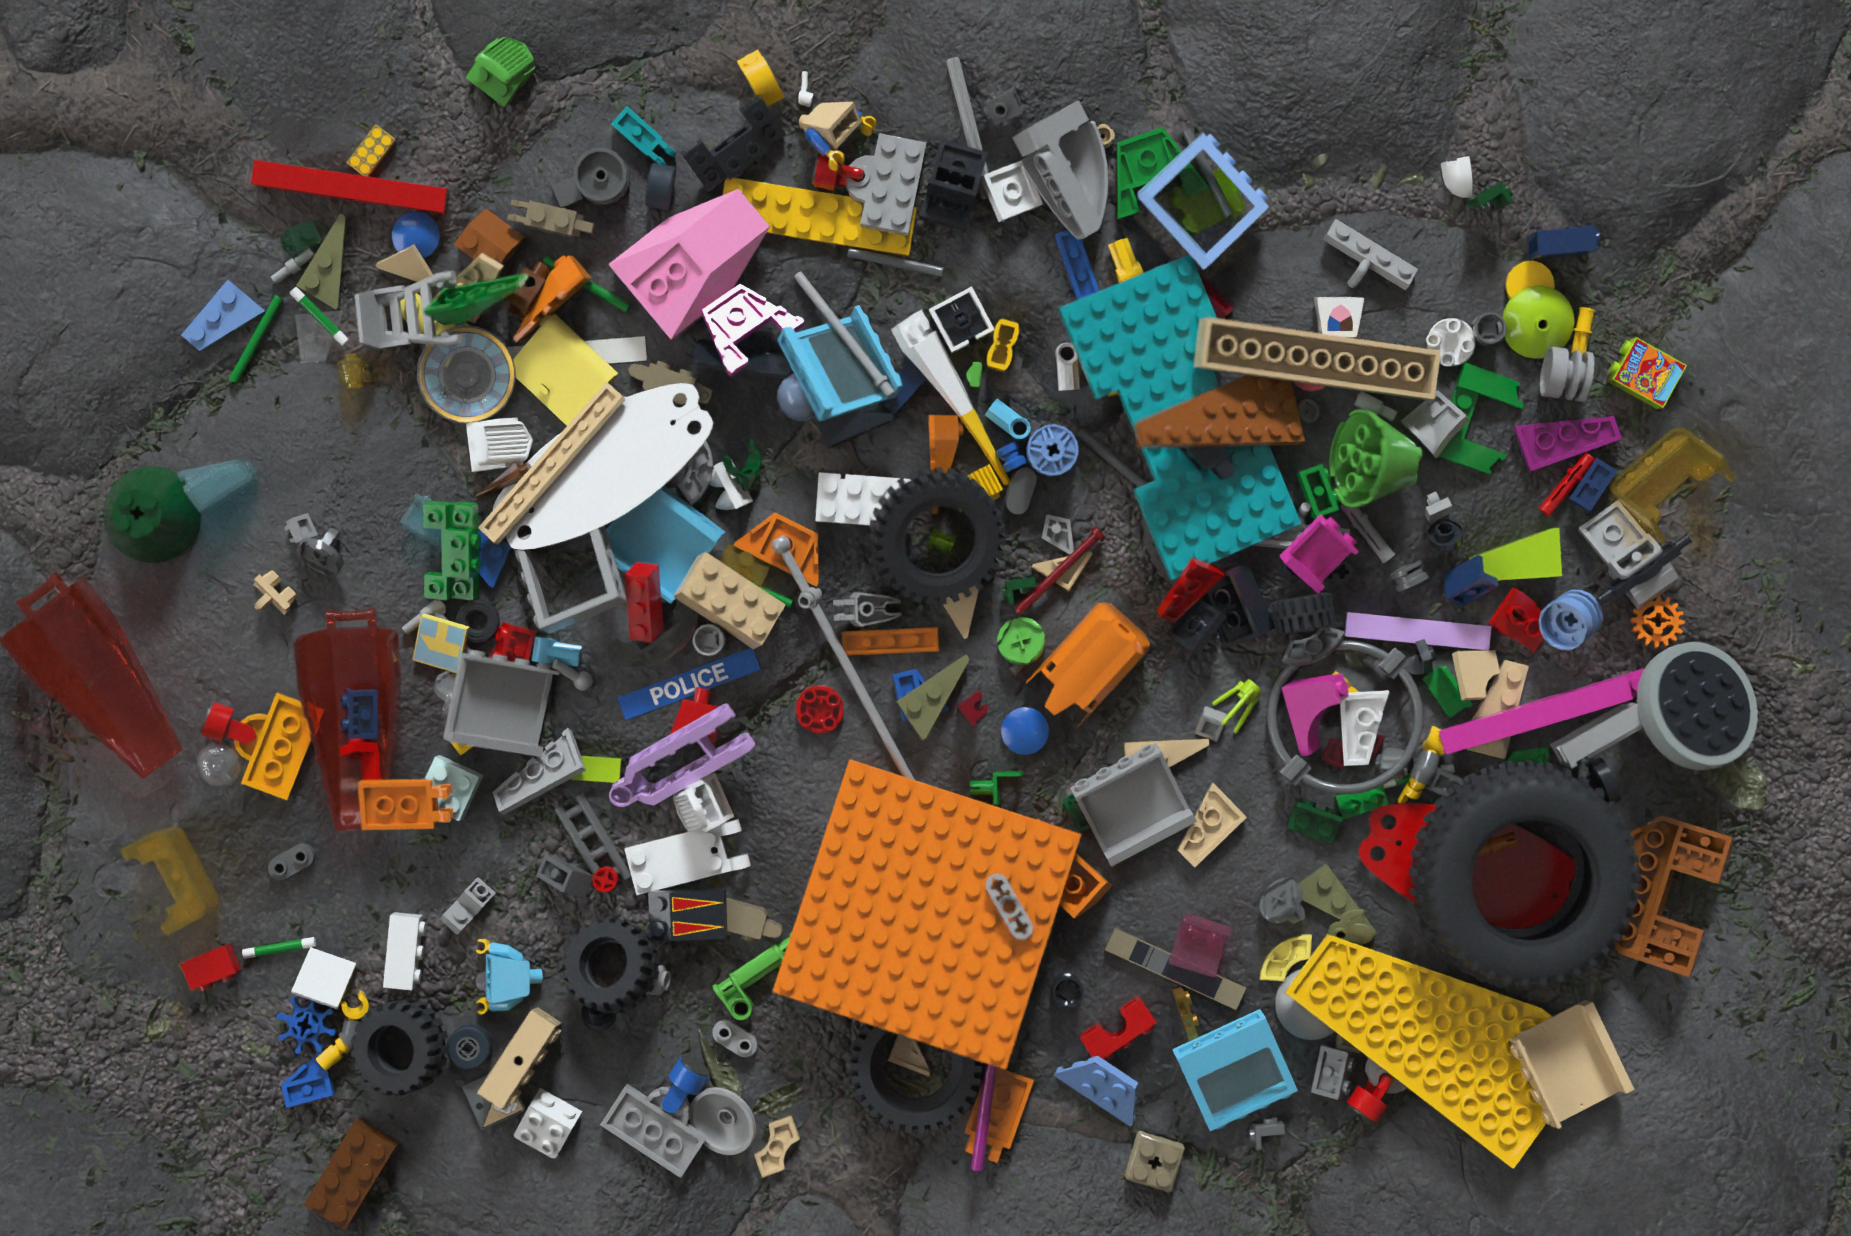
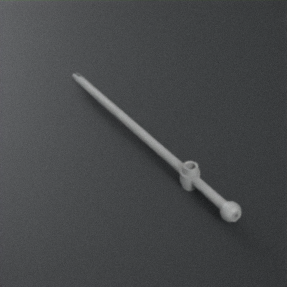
[772,535,915,780]

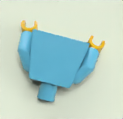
[476,939,543,1014]

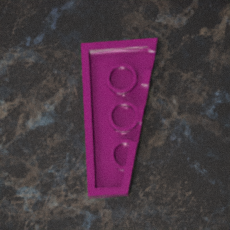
[1513,416,1622,472]

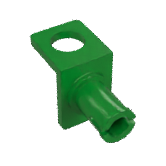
[970,771,1024,805]

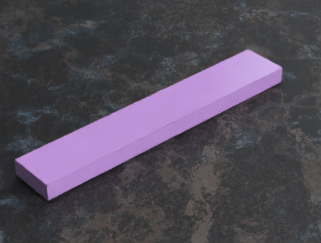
[1344,612,1492,650]

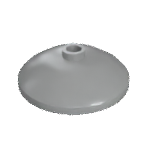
[1275,968,1334,1040]
[689,1087,756,1155]

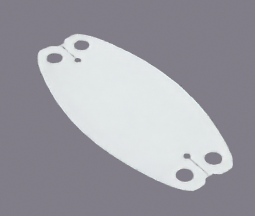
[493,383,713,550]

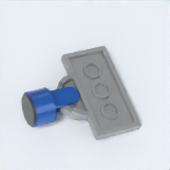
[600,1056,710,1178]

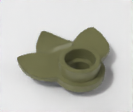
[1328,909,1377,946]

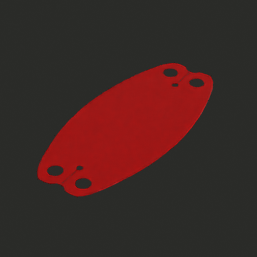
[1358,803,1575,929]

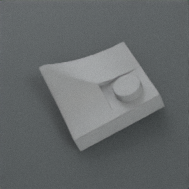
[1401,390,1469,459]

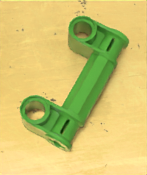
[713,932,792,1020]

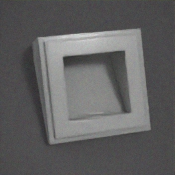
[1195,706,1227,742]

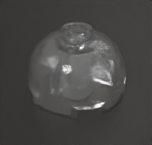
[196,738,247,787]

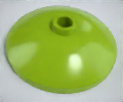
[1502,286,1574,359]

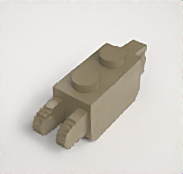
[507,200,595,238]
[628,361,713,406]
[726,898,783,942]

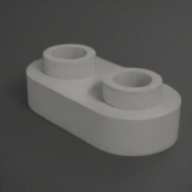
[713,1019,758,1057]

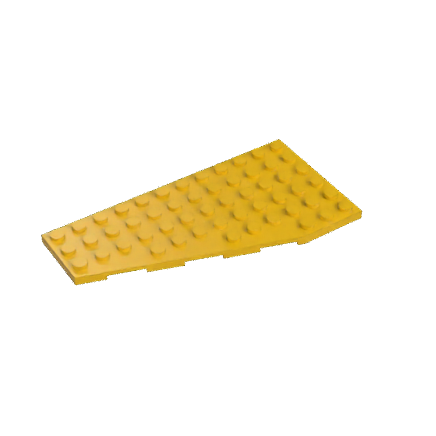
[1284,934,1552,1169]

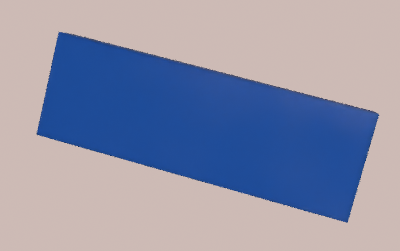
[1054,230,1100,300]

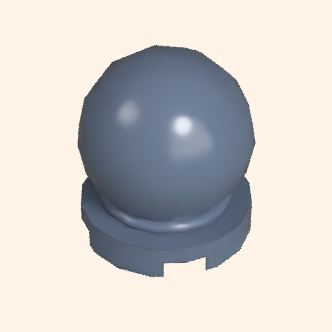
[777,373,816,421]

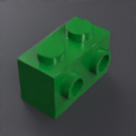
[1295,464,1339,519]

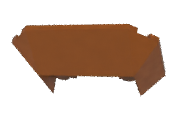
[1614,815,1733,977]

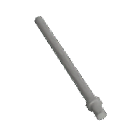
[794,271,895,398]

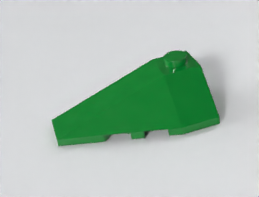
[423,273,529,326]

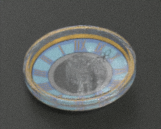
[417,326,516,423]

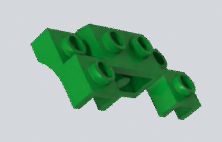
[423,501,481,600]

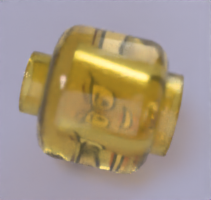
[337,353,370,389]

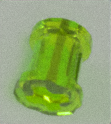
[927,528,957,556]

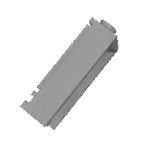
[1550,702,1643,768]

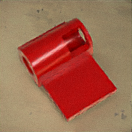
[1487,587,1544,653]

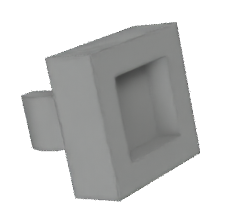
[1425,492,1452,523]
[284,513,318,543]

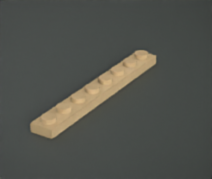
[478,382,626,545]

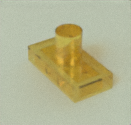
[719,543,771,587]

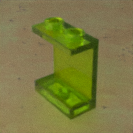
[1170,167,1247,235]

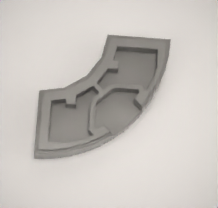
[678,440,713,506]

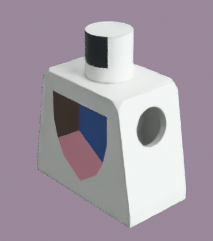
[1314,297,1364,337]

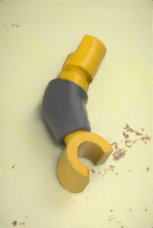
[1397,726,1444,804]
[316,990,369,1071]

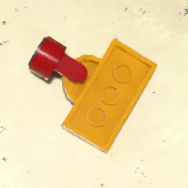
[200,692,323,800]

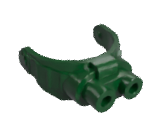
[722,440,762,491]

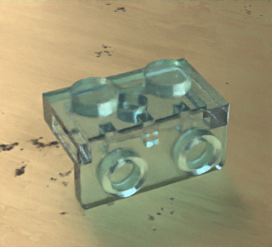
[399,494,442,549]

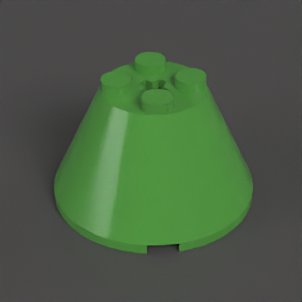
[1329,410,1422,507]

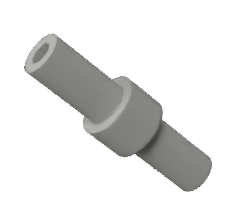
[271,248,315,284]

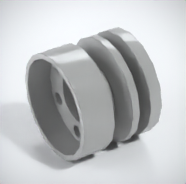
[1540,346,1594,402]

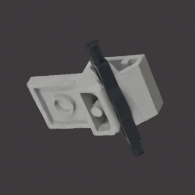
[1579,500,1692,610]

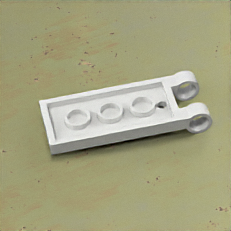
[624,819,751,895]

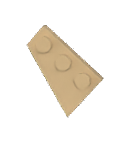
[1177,782,1247,868]

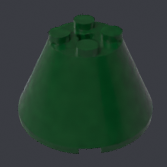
[103,466,201,563]

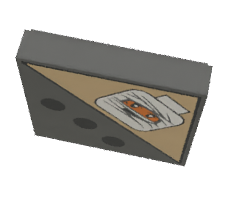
[462,1073,527,1130]

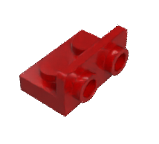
[489,622,537,662]

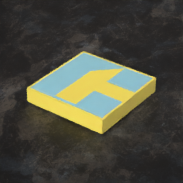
[412,614,469,673]

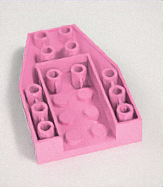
[608,189,770,340]

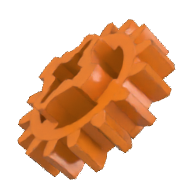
[1630,595,1685,649]

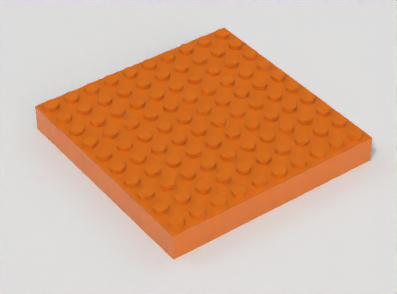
[772,759,1081,1069]

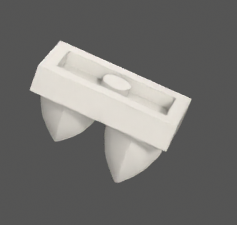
[709,461,753,510]

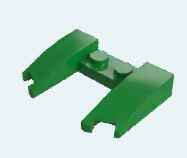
[1437,363,1523,475]

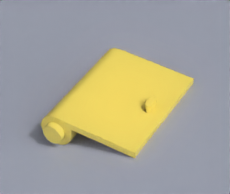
[513,314,619,426]

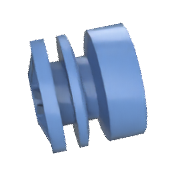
[1026,424,1078,477]
[1539,589,1603,650]

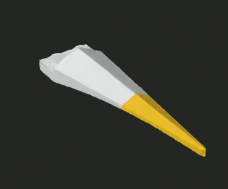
[891,310,1010,486]

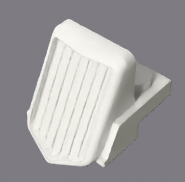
[466,418,533,472]
[673,773,734,832]

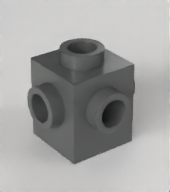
[984,87,1024,126]

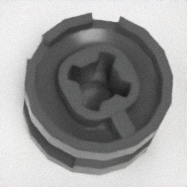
[1389,560,1429,592]

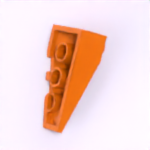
[513,255,592,342]

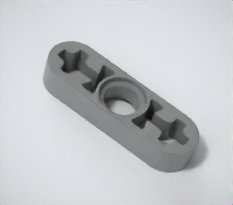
[986,874,1033,939]

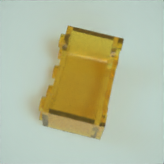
[120,826,220,936]

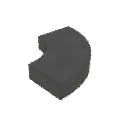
[1282,627,1345,666]

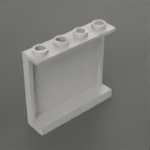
[443,650,559,757]
[1070,743,1197,867]

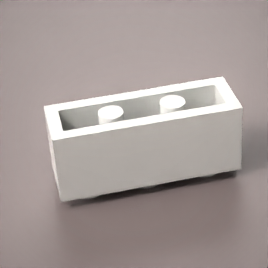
[383,912,426,990]

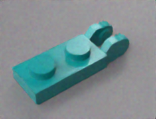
[611,106,677,165]

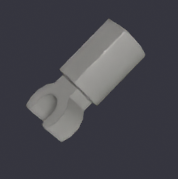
[1354,391,1397,422]

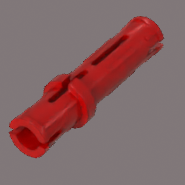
[1538,452,1595,518]

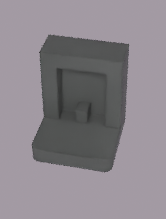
[1249,1117,1285,1151]

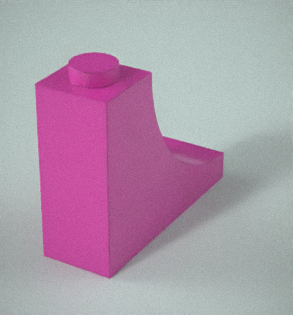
[1282,673,1349,756]

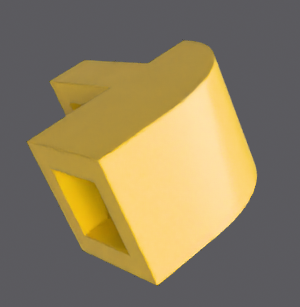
[737,50,784,106]

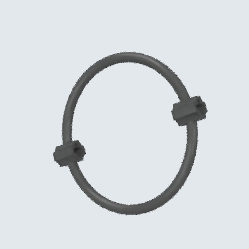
[1267,641,1423,794]

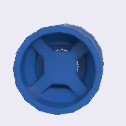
[995,441,1027,473]

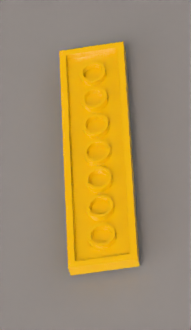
[723,178,917,256]

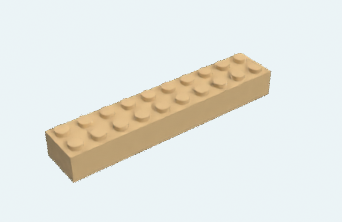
[1193,318,1441,400]

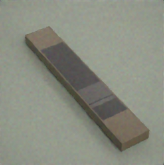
[1105,927,1246,1010]

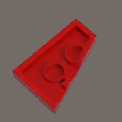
[1156,557,1225,623]

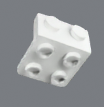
[514,1088,582,1158]

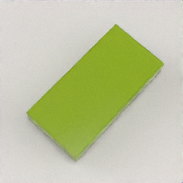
[571,756,622,783]

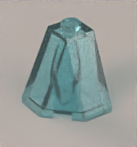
[177,459,258,514]

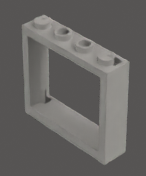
[515,525,628,634]

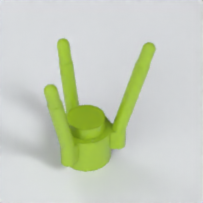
[1212,679,1262,734]

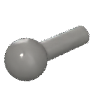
[552,659,593,691]

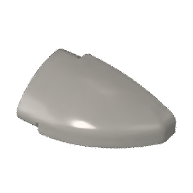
[1012,100,1108,239]

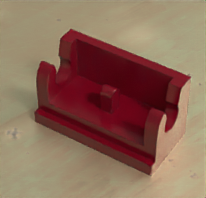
[957,689,989,726]

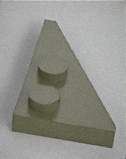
[296,213,347,311]
[896,655,970,740]
[1298,864,1374,929]

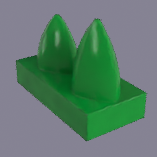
[1334,785,1389,819]

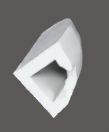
[1441,156,1473,198]

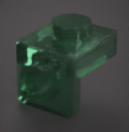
[280,220,323,258]

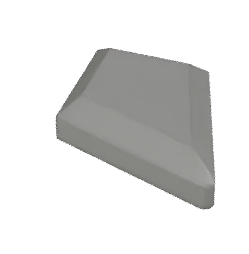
[1042,514,1074,554]

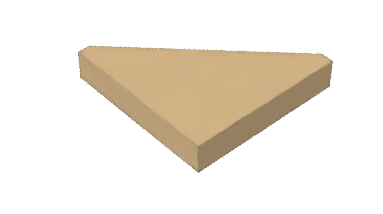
[376,244,436,287]
[1031,551,1093,591]
[943,580,981,639]
[888,1034,931,1076]

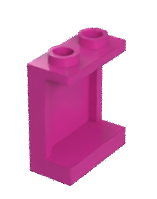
[1280,514,1359,594]

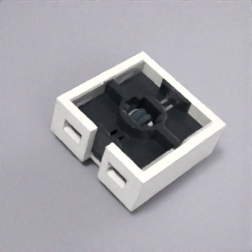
[929,287,995,354]

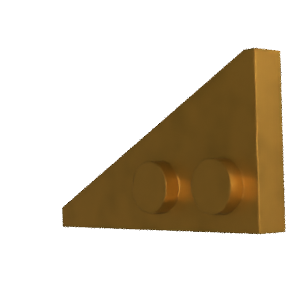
[1172,986,1200,1042]

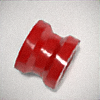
[592,866,619,892]

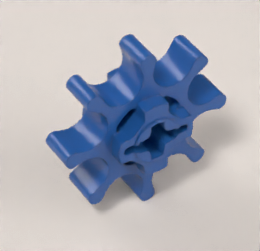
[276,996,337,1054]

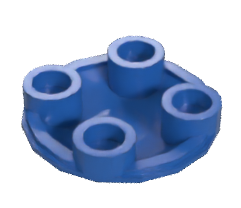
[392,212,440,259]
[1001,707,1049,755]

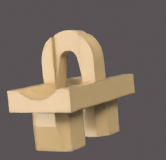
[254,570,297,615]

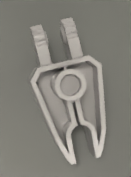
[833,592,901,626]

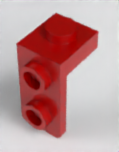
[339,738,382,780]

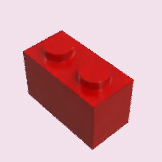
[180,943,241,992]

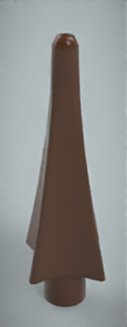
[475,462,532,498]

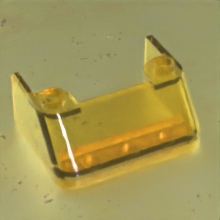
[1610,427,1736,543]

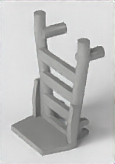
[355,270,463,349]

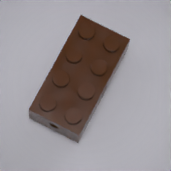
[304,1117,400,1230]

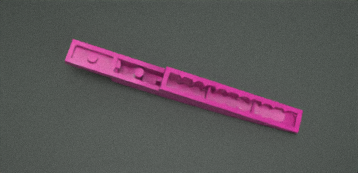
[1438,668,1645,754]

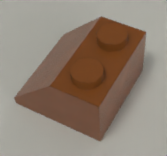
[454,209,526,270]

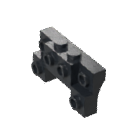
[680,95,786,192]

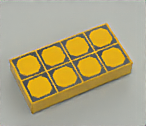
[346,125,396,177]

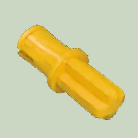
[1571,307,1595,354]

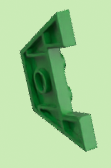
[1117,127,1209,220]

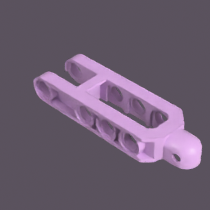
[609,704,755,807]

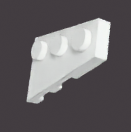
[1340,691,1389,766]

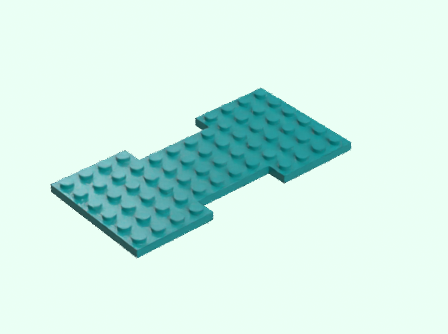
[1058,254,1301,580]

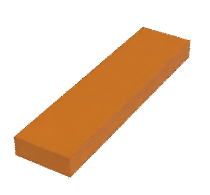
[842,627,939,656]

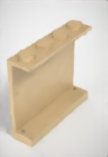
[1509,1000,1635,1129]

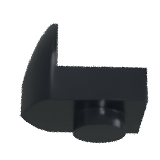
[1405,639,1436,675]

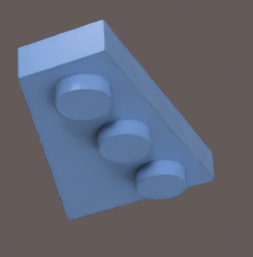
[181,280,266,351]

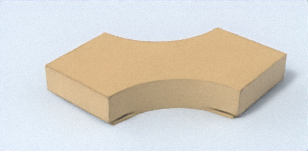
[754,1115,800,1178]

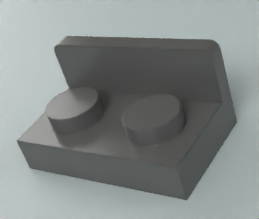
[1311,1045,1357,1100]

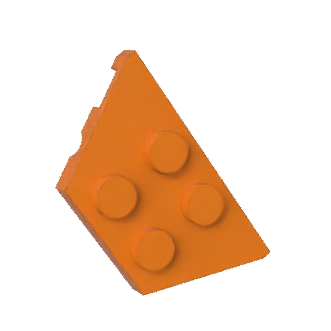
[733,512,819,587]

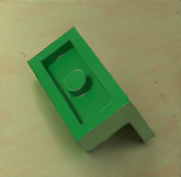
[1421,664,1473,718]

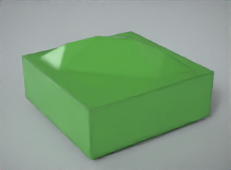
[966,362,982,388]

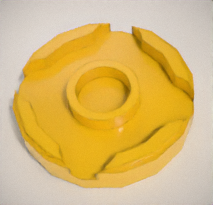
[1505,261,1555,300]

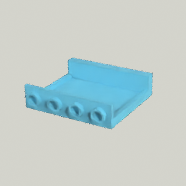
[606,485,725,604]

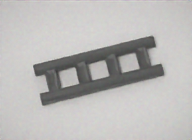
[554,793,631,893]

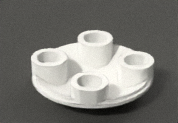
[1426,318,1476,367]

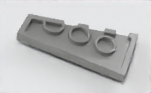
[492,728,586,815]

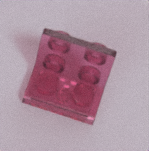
[1169,913,1232,978]

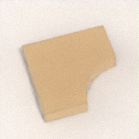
[1452,650,1500,700]

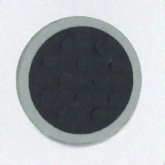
[1637,642,1758,770]

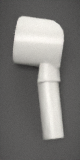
[799,71,814,107]

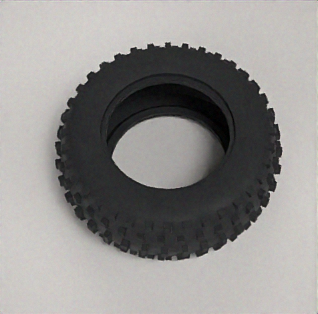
[1409,760,1641,990]

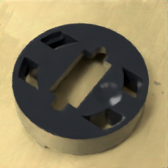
[1585,757,1621,804]

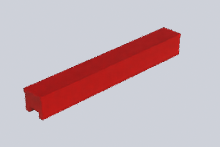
[251,160,450,215]

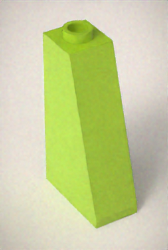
[1469,528,1562,580]

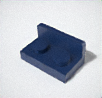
[341,688,378,740]

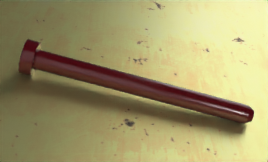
[1015,526,1106,615]

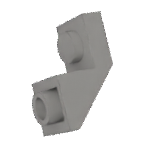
[440,877,495,935]

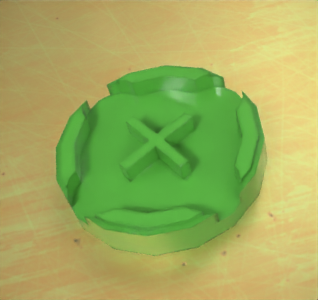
[997,617,1046,665]

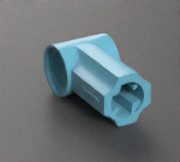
[985,398,1031,441]
[531,637,582,666]

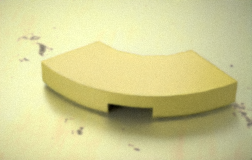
[1259,934,1312,982]

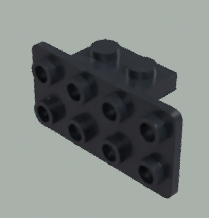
[692,327,791,380]

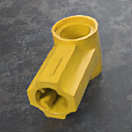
[1108,238,1143,283]

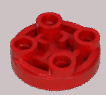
[796,685,844,734]

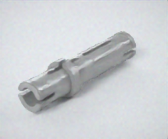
[1338,503,1395,563]

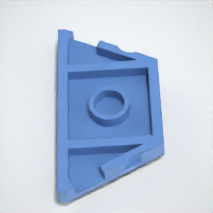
[1054,1056,1138,1127]

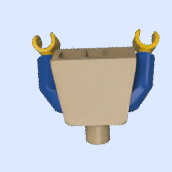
[799,102,876,171]

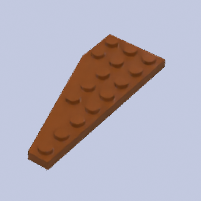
[1134,375,1305,448]

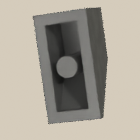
[536,854,593,898]

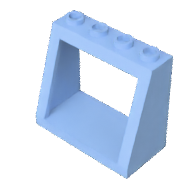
[1138,133,1269,269]

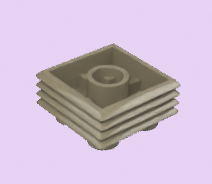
[1125,1131,1185,1192]

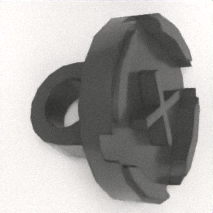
[296,527,344,575]
[1259,877,1305,924]

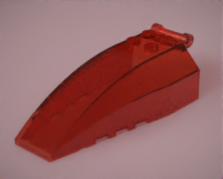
[0,572,183,779]
[293,608,402,831]

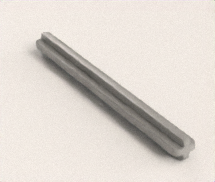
[947,57,988,199]

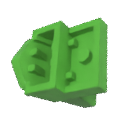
[465,37,536,107]

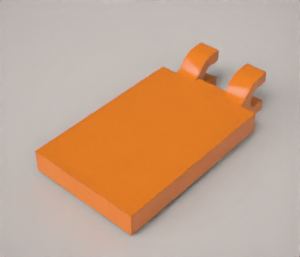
[358,779,454,830]
[964,1067,1034,1163]

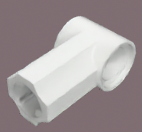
[1055,343,1080,391]

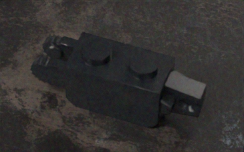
[1178,446,1235,480]

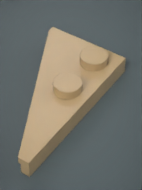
[1124,739,1209,767]

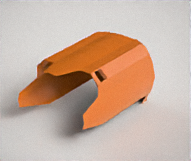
[1026,602,1150,728]

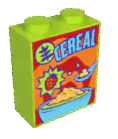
[1607,337,1687,409]

